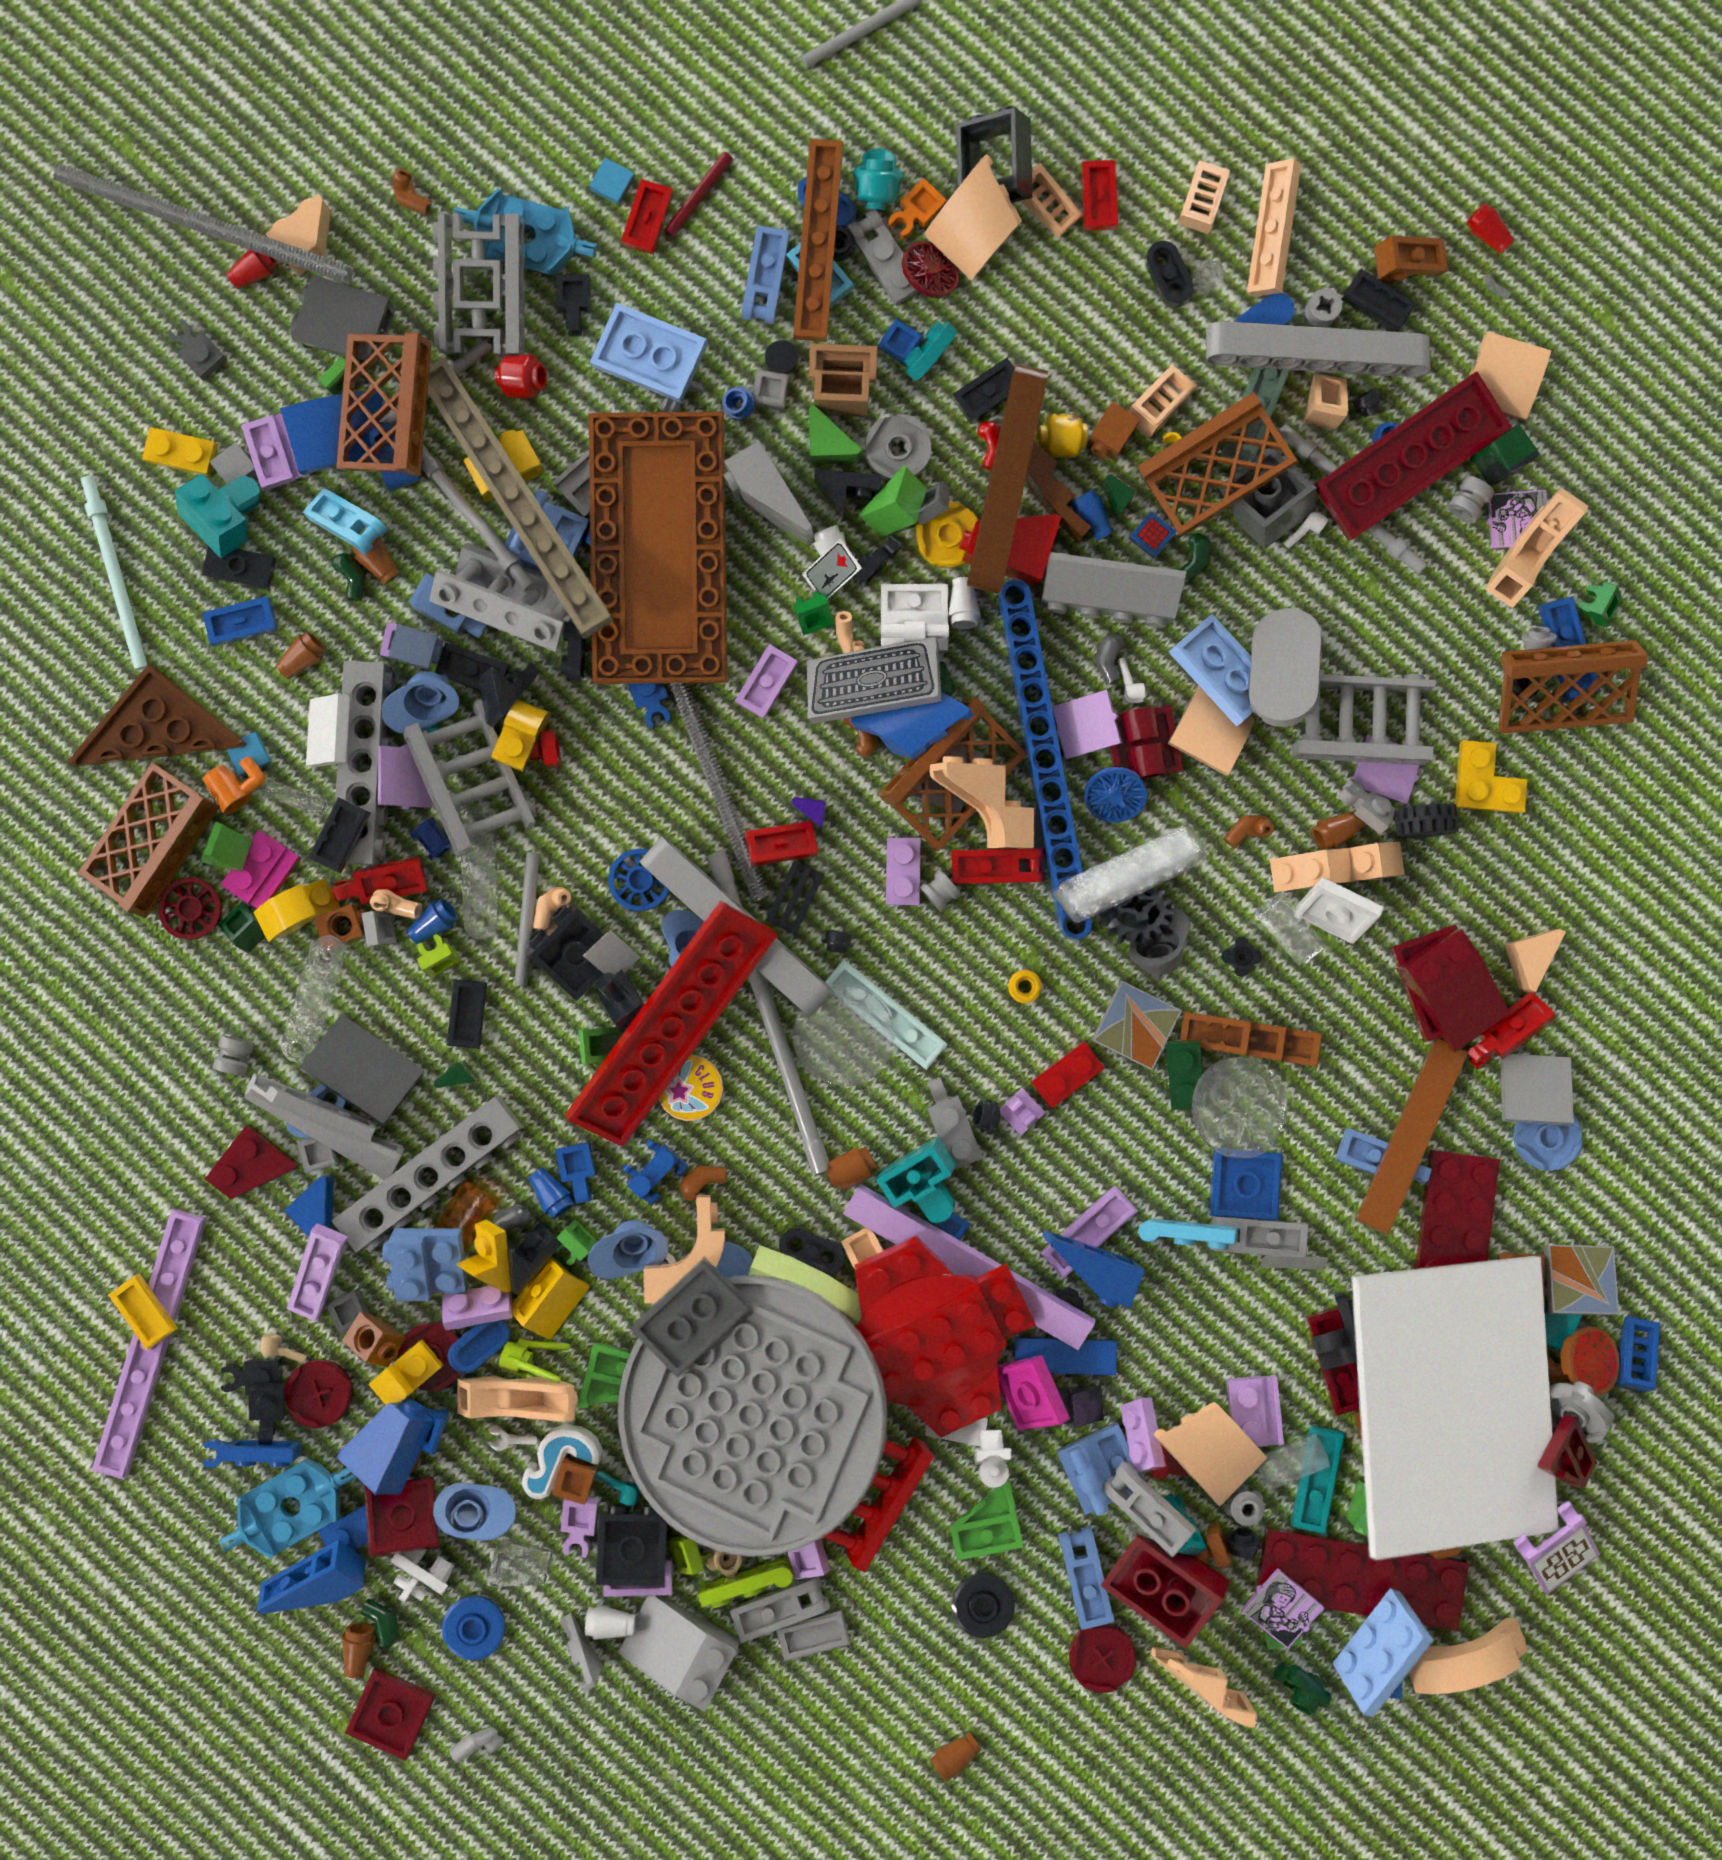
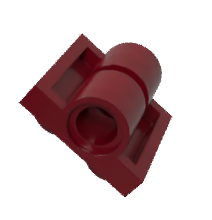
[1109,705,1183,779]

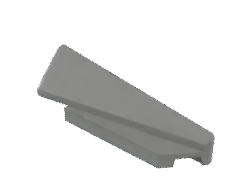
[244,1073,404,1180]

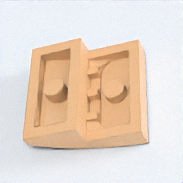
[1470,331,1552,421]

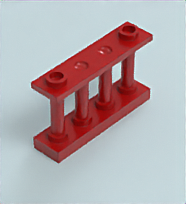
[823,1437,934,1573]

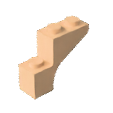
[930,757,1034,849]
[1270,842,1405,892]
[457,1375,578,1422]

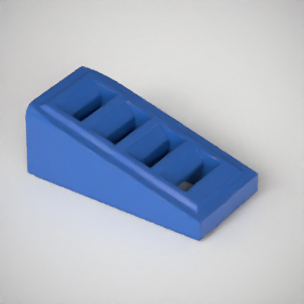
[1614,1316,1660,1392]

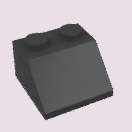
[1220,448,1316,549]

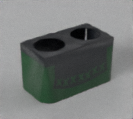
[1470,423,1540,487]

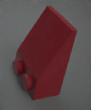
[1395,929,1510,1052]
[1100,1534,1230,1649]

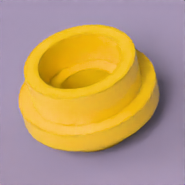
[1008,970,1042,1003]

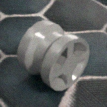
[1304,288,1342,328]
[920,870,962,912]

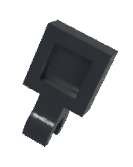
[556,274,591,337]
[248,1383,285,1445]

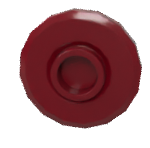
[901,241,959,299]

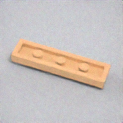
[1247,158,1301,297]

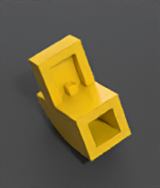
[491,699,550,772]
[253,878,340,942]

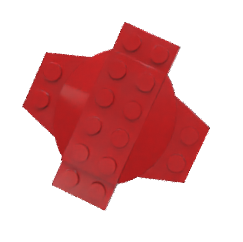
[854,1235,1036,1438]

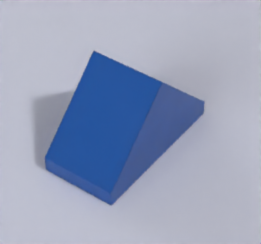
[284,1175,334,1237]

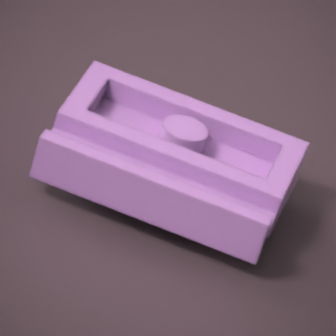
[241,414,310,491]
[1226,1374,1284,1447]

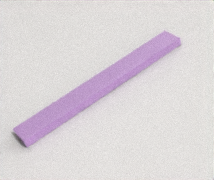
[843,1183,1096,1350]
[92,1208,207,1480]

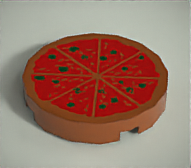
[1561,1327,1620,1395]

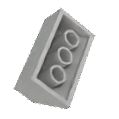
[1040,552,1186,628]

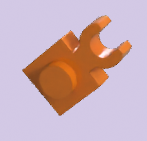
[888,177,947,240]

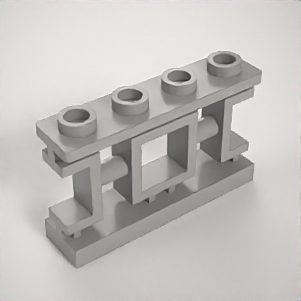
[432,213,525,356]

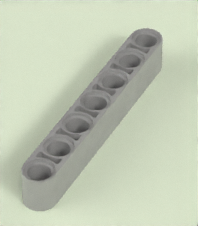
[1206,321,1431,377]
[640,836,834,1017]

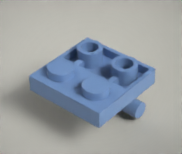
[504,490,590,572]
[1056,1422,1144,1515]

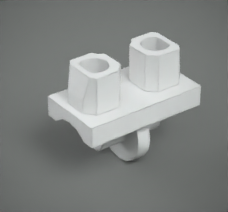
[974,1430,1011,1488]
[390,1549,454,1603]

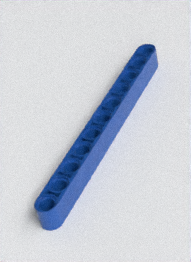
[998,579,1092,940]

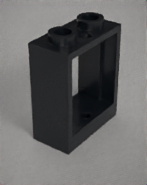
[956,106,1033,203]

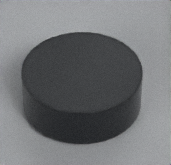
[765,340,798,374]

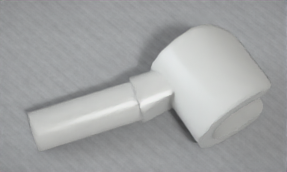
[1283,512,1328,549]
[1117,657,1145,703]
[487,1425,537,1451]

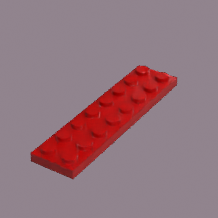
[565,900,778,1147]

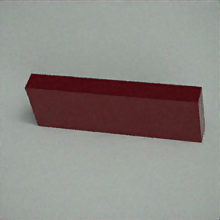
[1305,1307,1360,1416]

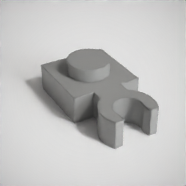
[1338,778,1396,835]

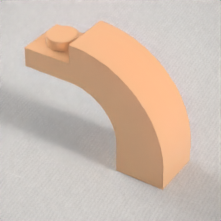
[1485,487,1589,608]
[643,1195,725,1304]
[1409,1618,1528,1694]

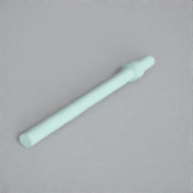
[81,476,147,671]

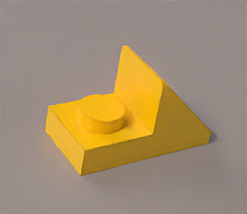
[457,1219,511,1293]
[369,1339,444,1405]

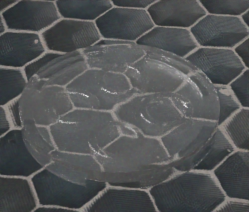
[793,985,895,1087]
[1192,1057,1288,1159]

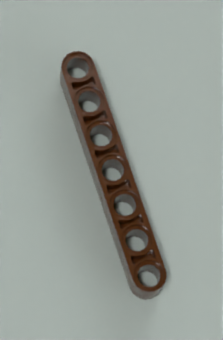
[967,363,1048,594]

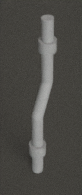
[1279,424,1427,575]
[422,444,535,592]

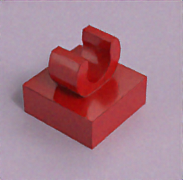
[529,730,562,769]

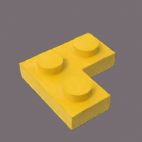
[1455,740,1527,814]

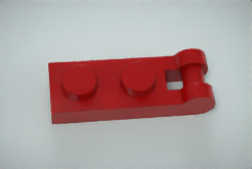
[951,848,1046,884]

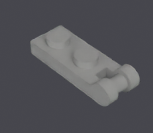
[846,209,918,306]
[1210,1216,1309,1257]
[1102,1461,1197,1557]
[730,1576,831,1643]

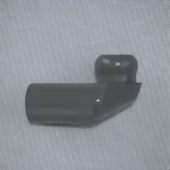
[1095,634,1124,685]
[493,1205,531,1234]

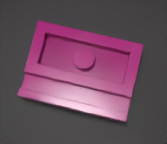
[220,829,302,909]

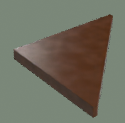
[67,663,247,767]

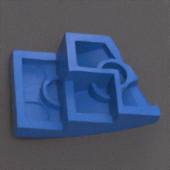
[280,391,384,475]
[850,692,974,759]

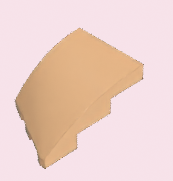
[924,154,1022,281]
[1168,685,1255,776]
[1153,1402,1267,1507]
[1150,1646,1257,1728]

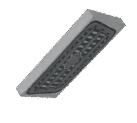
[807,637,942,724]

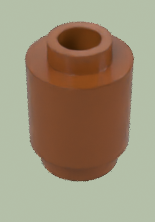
[826,1146,878,1191]

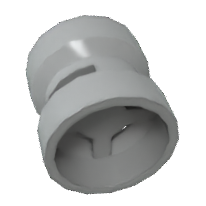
[1447,476,1495,523]
[212,1035,255,1076]

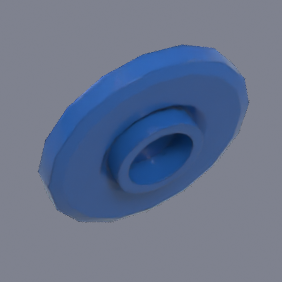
[1084,767,1147,823]
[441,1595,506,1661]

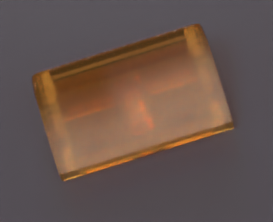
[433,1178,499,1254]

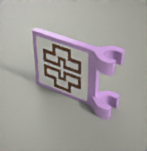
[1513,1501,1600,1595]

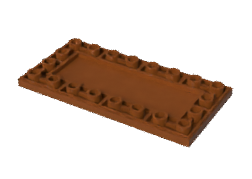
[588,411,728,685]

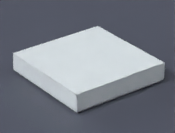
[306,694,350,767]
[1293,877,1384,944]

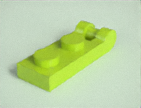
[698,1558,793,1608]

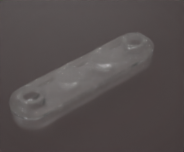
[460,805,499,940]
[281,936,346,1063]

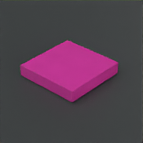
[997,1355,1070,1431]

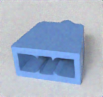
[409,573,487,638]

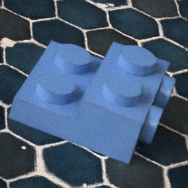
[382,1228,469,1301]

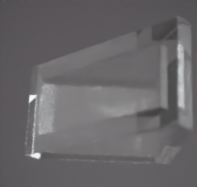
[487,1538,553,1586]

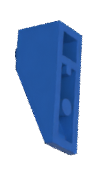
[1042,1229,1145,1308]
[257,1540,366,1614]

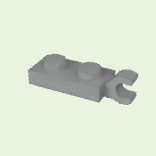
[926,1077,983,1170]

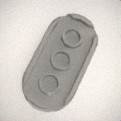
[1249,608,1322,727]

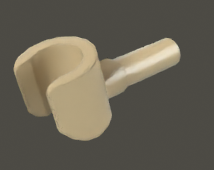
[260,1334,307,1363]

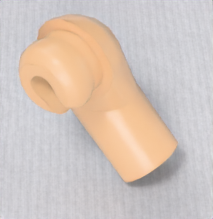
[835,611,865,654]
[533,887,571,930]
[370,889,422,919]

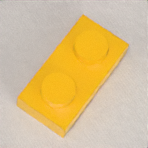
[142,427,218,477]

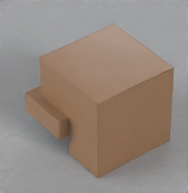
[809,343,877,417]

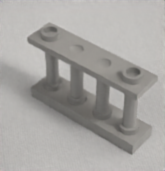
[429,542,570,652]
[1291,669,1435,766]
[404,699,537,858]

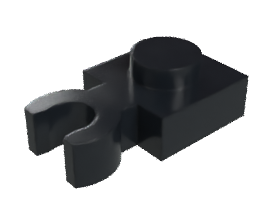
[853,534,902,589]
[221,1359,282,1396]

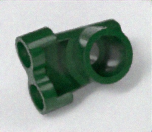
[1273,1663,1332,1716]

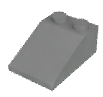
[723,441,814,545]
[618,1595,740,1712]

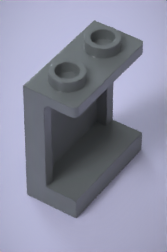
[291,274,396,372]

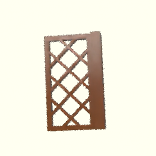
[336,332,432,476]
[1137,392,1298,537]
[1498,640,1648,734]
[878,698,1027,851]
[78,762,220,918]

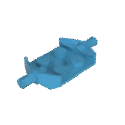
[453,188,597,276]
[219,1458,357,1559]

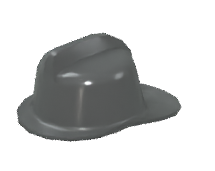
[1129,907,1190,981]

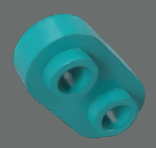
[904,321,958,381]

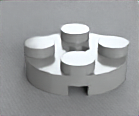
[866,414,931,481]
[1549,1382,1615,1443]

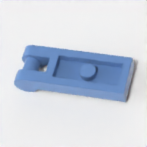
[741,225,790,325]
[1058,1526,1114,1630]

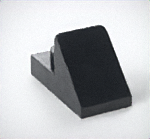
[814,469,881,519]
[479,662,541,727]
[507,1221,562,1295]
[1057,1385,1104,1428]

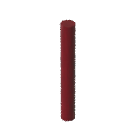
[664,151,734,238]

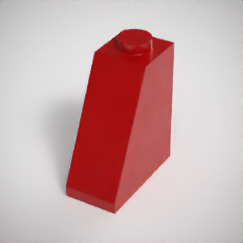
[959,514,1062,587]

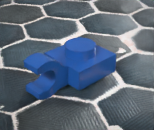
[555,1142,596,1204]

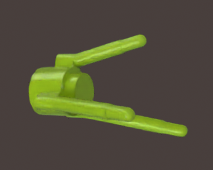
[499,1337,571,1383]

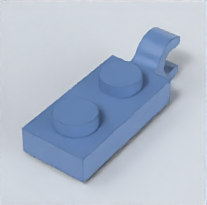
[1335,1128,1432,1183]

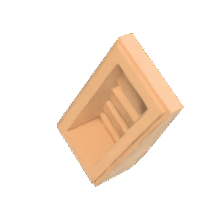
[1178,160,1230,235]
[1020,163,1083,238]
[1129,364,1197,438]

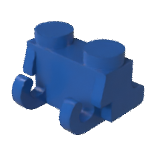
[622,1138,690,1206]

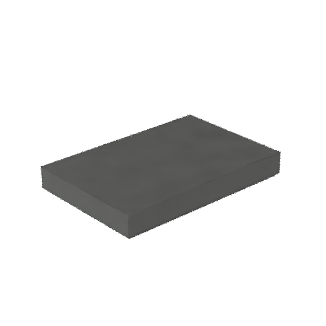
[300,1014,424,1127]
[630,1256,752,1378]

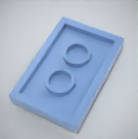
[589,303,708,403]
[1169,614,1253,726]
[1332,1588,1433,1717]

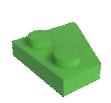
[577,1342,631,1409]
[950,1480,1023,1561]

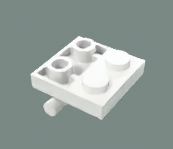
[881,584,949,653]

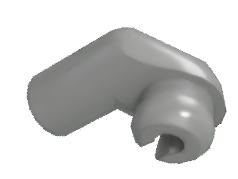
[450,1727,503,1763]

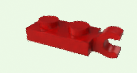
[332,856,428,905]
[1467,992,1556,1070]

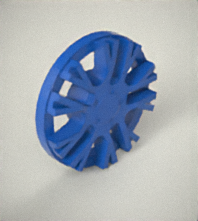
[608,849,670,911]

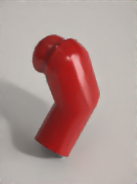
[977,421,1001,471]

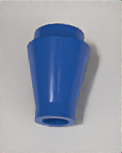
[1070,489,1114,541]
[407,898,458,945]
[528,1167,574,1219]

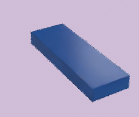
[1537,596,1601,702]
[1014,1336,1117,1375]

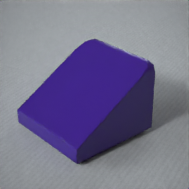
[791,797,826,830]

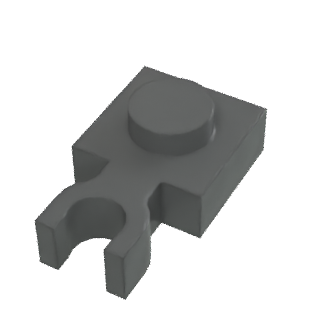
[166,318,228,381]

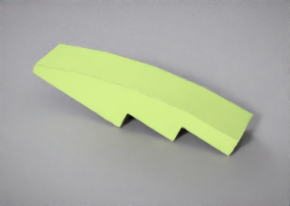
[749,1245,861,1326]

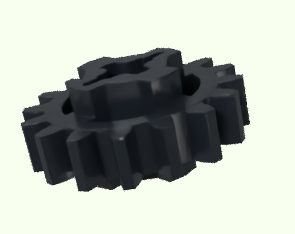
[1099,884,1174,948]

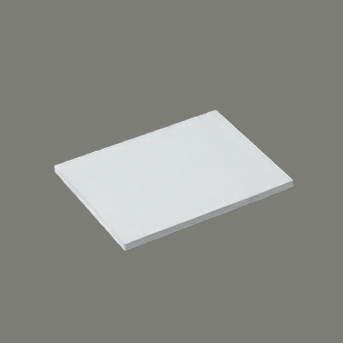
[1352,1256,1559,1560]

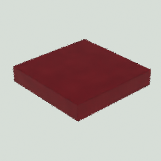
[364,1477,440,1558]
[345,1667,437,1761]

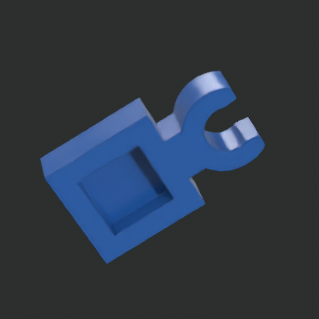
[628,684,671,730]

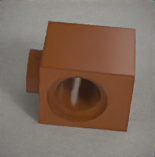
[1087,402,1140,461]
[313,904,366,951]
[342,1312,406,1367]
[552,1453,600,1505]

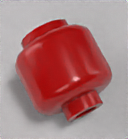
[495,354,547,399]

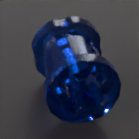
[410,817,452,861]

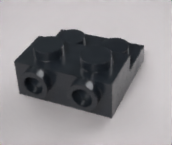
[526,903,605,1001]
[595,1507,669,1587]

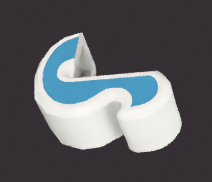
[522,1424,602,1499]

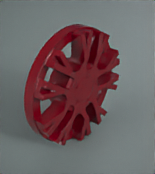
[158,877,223,940]

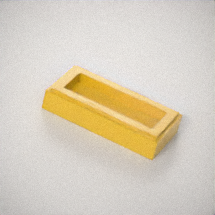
[108,1274,178,1350]

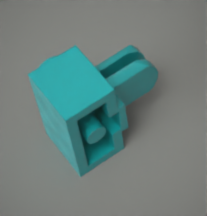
[175,474,260,559]
[876,1136,956,1223]

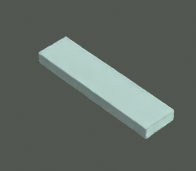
[826,960,947,1070]

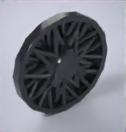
[951,1573,1015,1638]

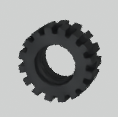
[1395,803,1459,839]

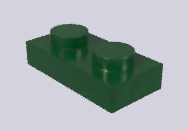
[1166,1039,1206,1110]

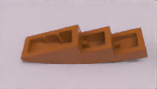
[1180,1012,1323,1067]

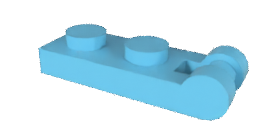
[303,488,388,555]
[1139,1219,1238,1249]

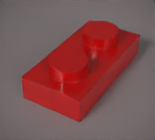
[1081,160,1118,231]
[621,179,674,255]
[745,821,818,867]
[1030,1041,1105,1109]

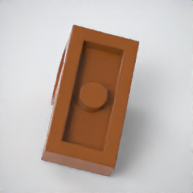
[1374,235,1448,283]

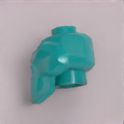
[852,148,905,210]

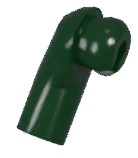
[360,1598,399,1649]

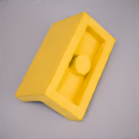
[512,1256,590,1339]

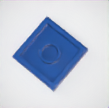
[1209,1148,1283,1221]

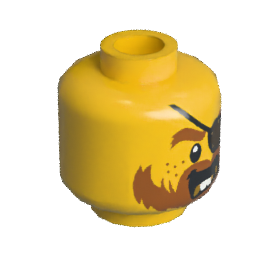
[1037,414,1088,458]

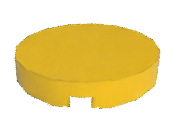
[915,502,979,569]

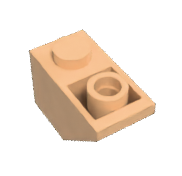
[266,194,331,277]

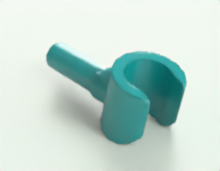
[596,1470,641,1506]

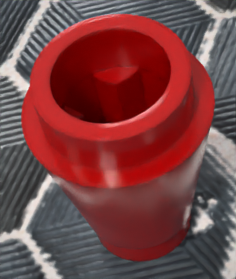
[1465,203,1515,254]
[226,249,278,290]

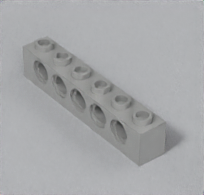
[335,661,396,866]
[331,1095,524,1253]

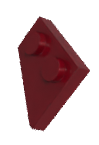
[204,1125,300,1200]
[1537,1415,1597,1489]

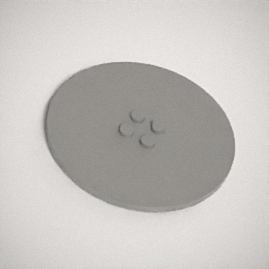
[618,1275,887,1556]

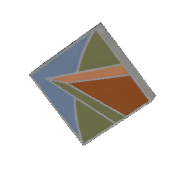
[1091,981,1182,1071]
[1544,1244,1619,1316]

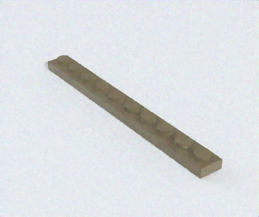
[428,357,614,639]

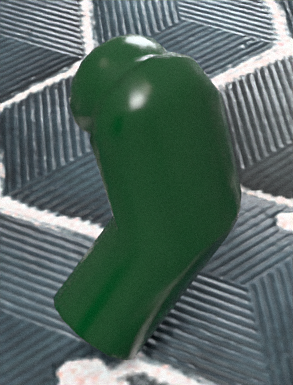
[1179,533,1212,584]
[332,553,366,601]

